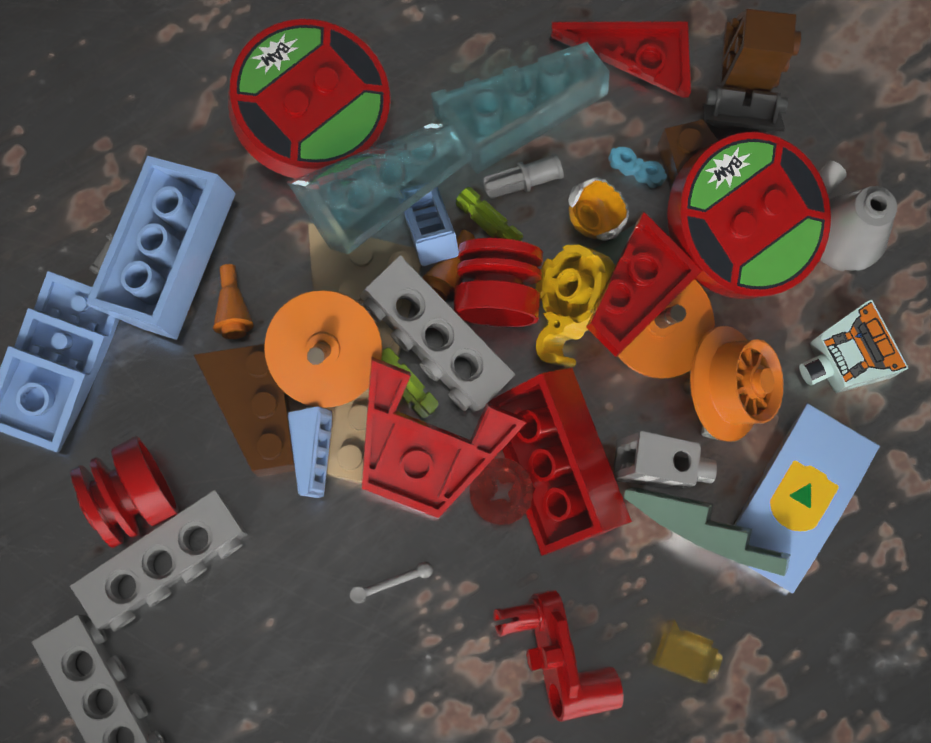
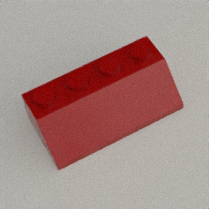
[488,368,632,556]

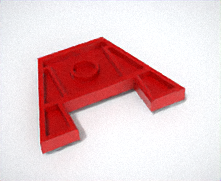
[361,356,527,518]

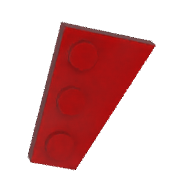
[586,212,702,357]

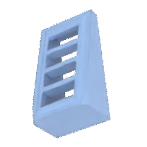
[399,186,459,266]
[288,407,332,498]

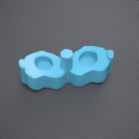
[608,147,667,188]

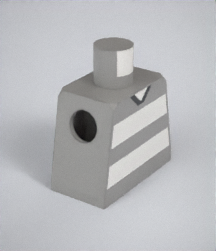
[613,431,717,490]

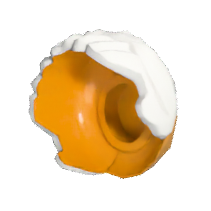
[568,177,629,241]

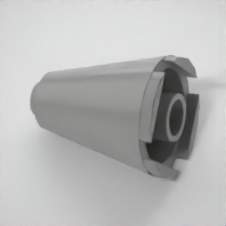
[820,186,897,271]

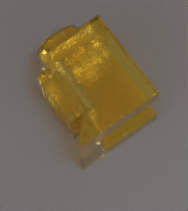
[652,619,723,684]

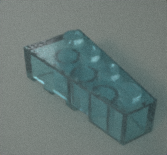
[431,42,610,174]
[287,124,472,254]

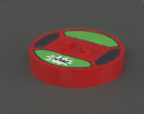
[228,19,390,180]
[667,132,831,299]

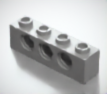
[360,255,515,413]
[70,490,248,631]
[32,615,165,743]

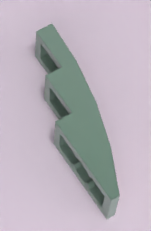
[624,487,791,576]

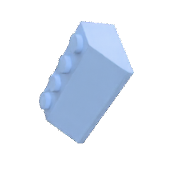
[86,155,236,340]

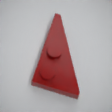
[551,21,691,98]

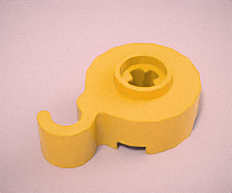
[536,244,616,368]

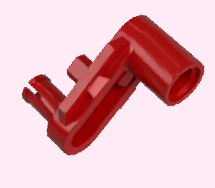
[493,590,624,722]

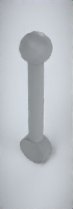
[350,561,433,603]

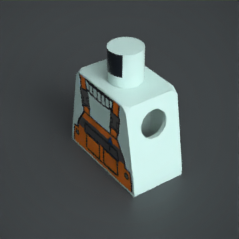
[799,300,909,393]

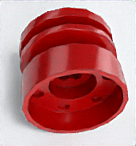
[454,238,543,327]
[70,436,179,548]

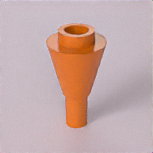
[422,230,475,301]
[213,264,254,339]

